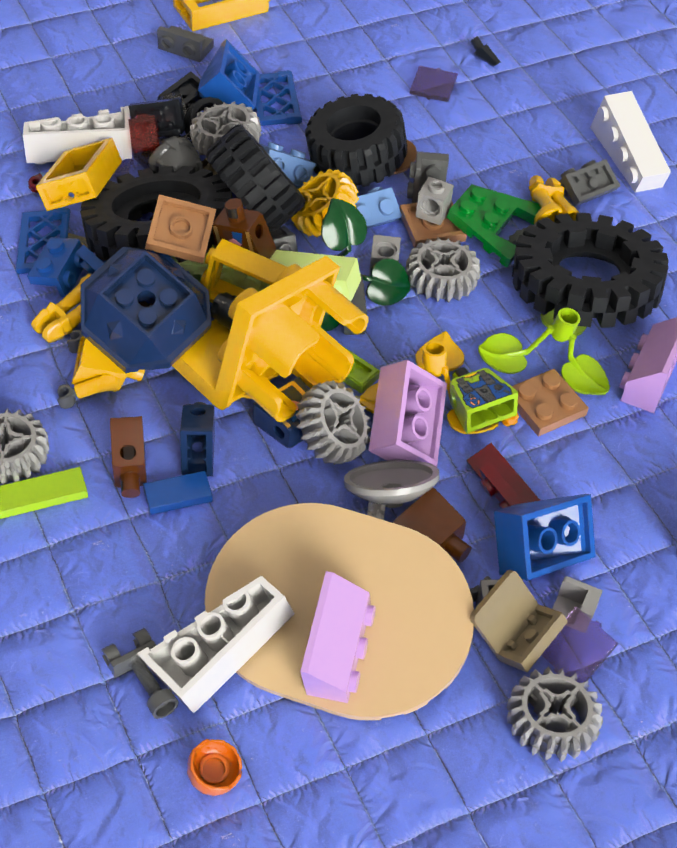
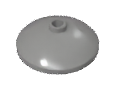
[344,460,440,508]

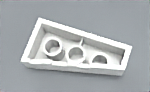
[23,106,132,165]

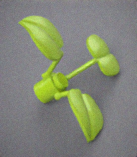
[478,308,610,395]

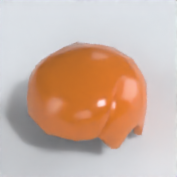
[187,739,242,796]

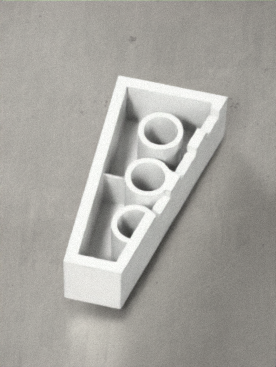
[590,91,671,193]
[137,576,295,713]

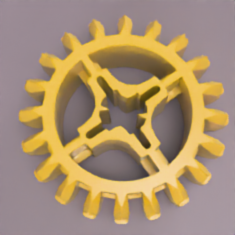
[291,169,359,238]

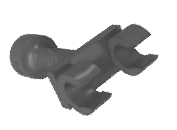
[101,628,178,719]

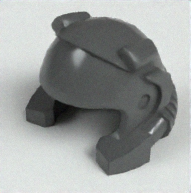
[147,136,204,174]

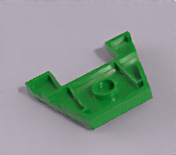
[447,184,541,268]

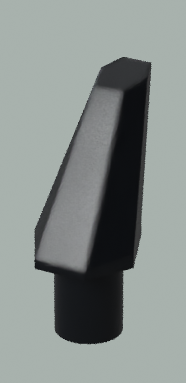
[470,36,501,66]

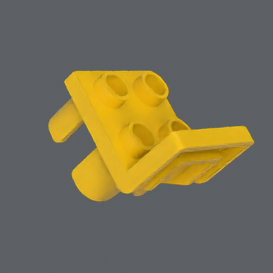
[172,256,368,422]

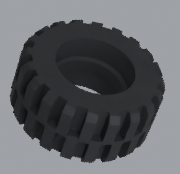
[305,94,407,187]
[206,125,306,231]

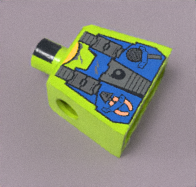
[450,367,518,433]

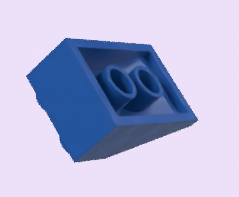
[198,39,260,110]
[494,494,596,581]

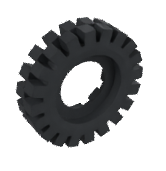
[80,166,233,263]
[512,213,669,328]

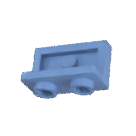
[259,142,316,187]
[355,187,402,229]

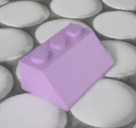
[619,317,677,413]
[369,360,447,467]
[300,571,376,703]

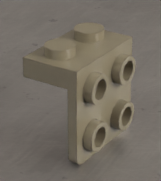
[470,570,568,672]

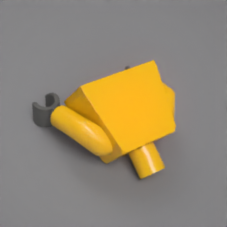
[57,330,145,409]

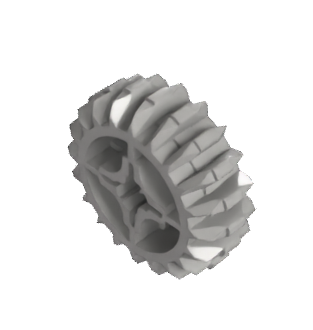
[190,101,262,156]
[406,237,481,303]
[295,380,372,465]
[0,408,50,485]
[507,666,603,762]

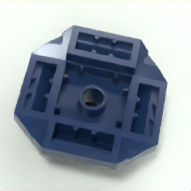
[80,247,211,373]

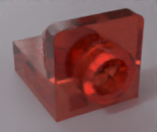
[128,114,160,153]

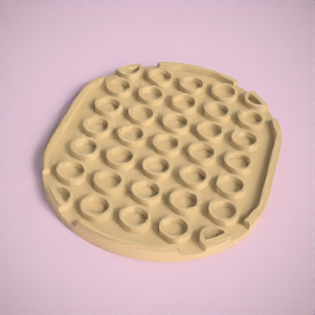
[205,503,474,720]

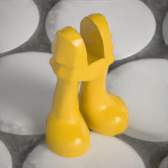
[529,175,579,224]
[31,273,92,343]

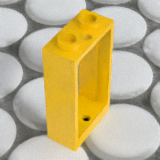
[173,0,270,31]
[36,138,122,211]
[200,238,287,303]

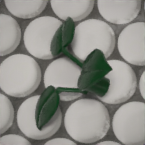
[321,198,410,332]

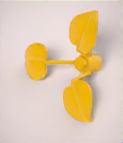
[359,331,499,434]

